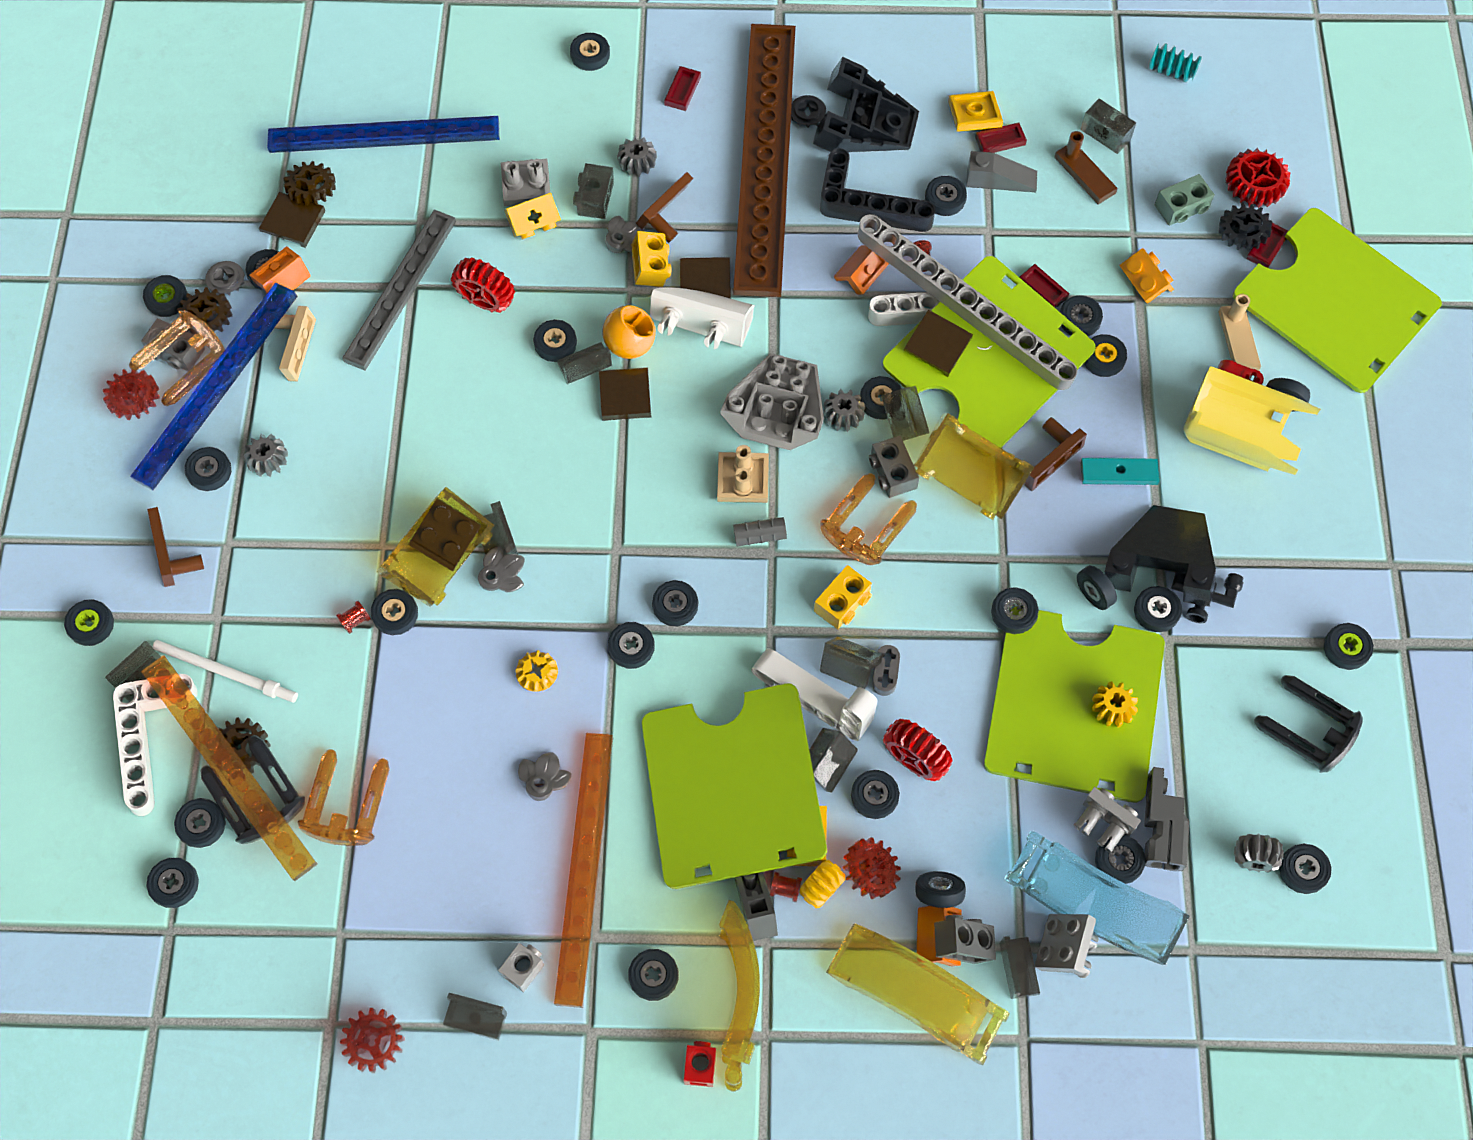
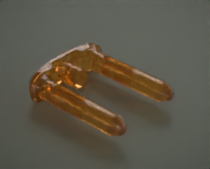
[129,310,228,406]
[820,473,917,565]
[297,749,390,846]

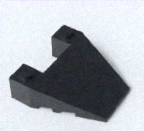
[813,57,919,152]
[1104,505,1216,607]

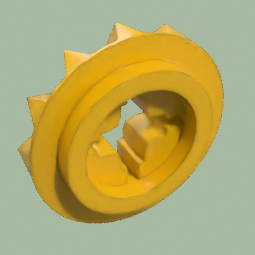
[515,650,558,692]

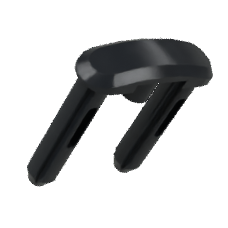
[1254,675,1363,773]
[200,735,305,844]

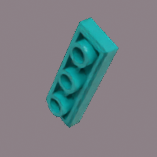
[1081,458,1160,485]

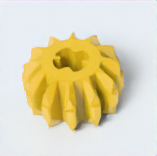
[1092,681,1138,728]
[799,860,846,908]

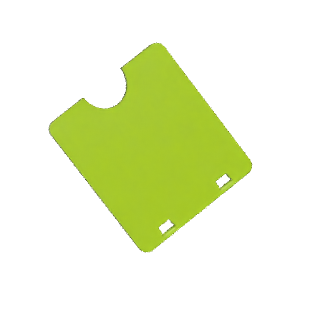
[1233,208,1442,393]
[882,256,1096,458]
[984,606,1165,803]
[642,683,827,889]

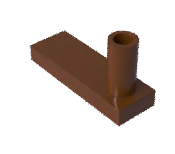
[1054,131,1118,204]
[636,172,693,243]
[1025,417,1087,491]
[147,507,204,587]

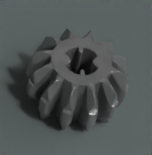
[617,136,657,177]
[823,389,865,432]
[243,434,288,477]
[1234,833,1284,872]

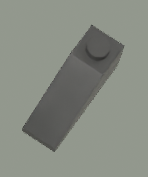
[966,151,1037,193]
[735,872,778,942]

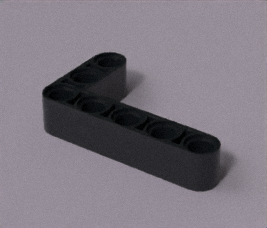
[820,148,936,232]

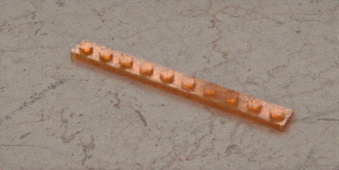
[141,655,318,881]
[554,733,613,1008]

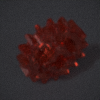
[103,368,160,420]
[843,837,901,899]
[340,1008,405,1073]

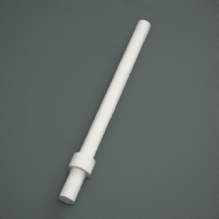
[153,640,298,703]

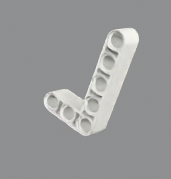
[868,292,993,350]
[751,648,877,741]
[113,674,198,816]

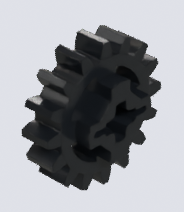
[1218,203,1273,251]

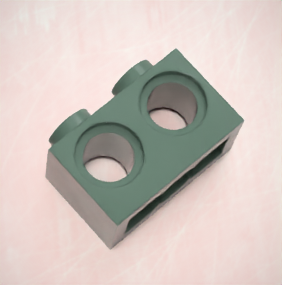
[1154,174,1214,226]

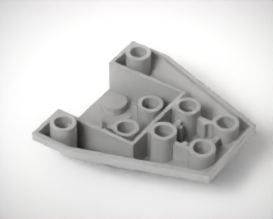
[720,353,824,450]

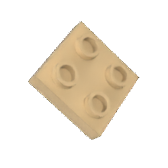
[717,445,769,503]

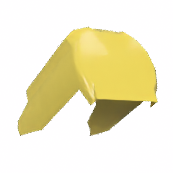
[1183,366,1321,475]

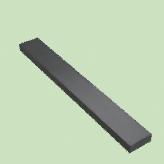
[343,210,456,371]

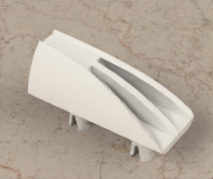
[650,288,755,349]

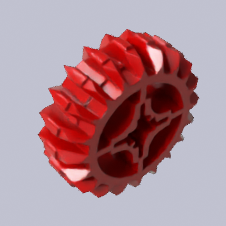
[1225,147,1291,208]
[451,257,515,313]
[883,719,953,781]

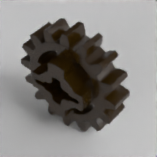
[283,161,336,206]
[177,287,233,338]
[209,717,271,777]

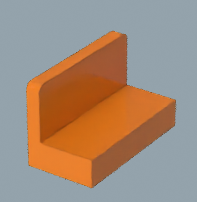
[834,245,889,295]
[250,246,310,304]
[916,906,962,967]

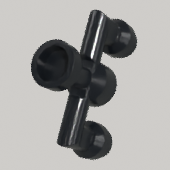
[1171,572,1244,623]

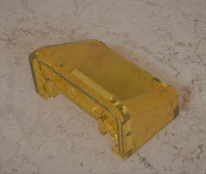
[914,413,1034,520]
[376,487,495,607]

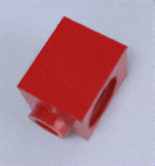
[684,1041,716,1087]

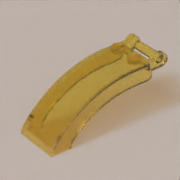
[719,900,760,1092]
[826,924,1010,1065]

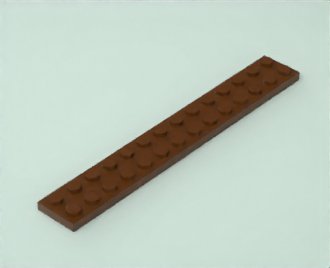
[733,24,796,297]

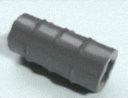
[733,517,787,547]

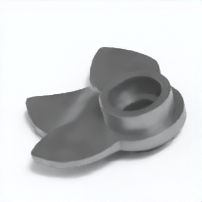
[605,216,645,253]
[478,547,525,592]
[518,752,571,801]

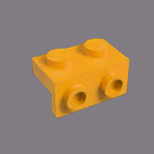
[1119,248,1174,304]

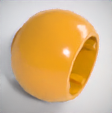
[602,305,656,359]

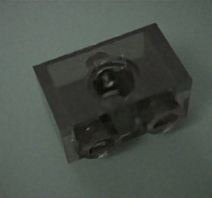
[1081,98,1137,154]
[573,163,614,219]

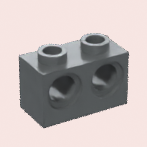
[141,318,205,372]
[869,436,919,498]
[934,915,996,964]

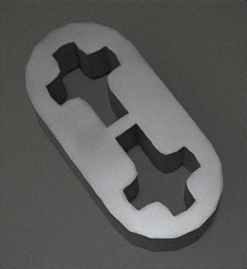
[873,645,900,696]

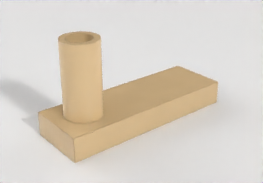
[1218,294,1261,371]
[270,306,316,382]

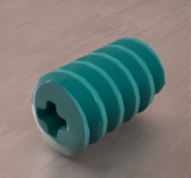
[1149,43,1202,83]

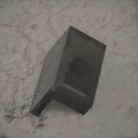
[557,342,612,384]
[881,386,929,441]
[474,501,518,556]
[820,636,883,689]
[105,641,172,702]
[809,728,858,793]
[999,936,1040,999]
[443,993,507,1041]

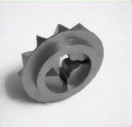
[205,261,245,296]

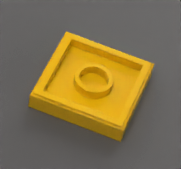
[948,91,1003,132]

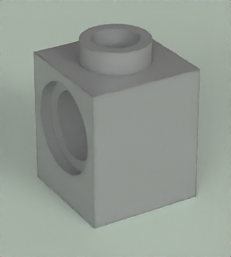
[498,943,544,993]

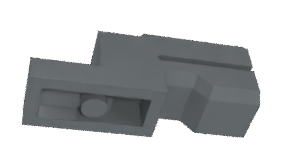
[1144,767,1189,871]

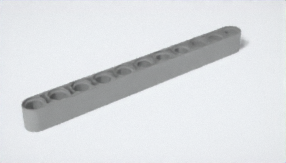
[858,214,1077,390]

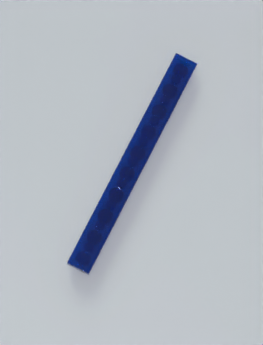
[267,116,500,153]
[130,282,298,491]

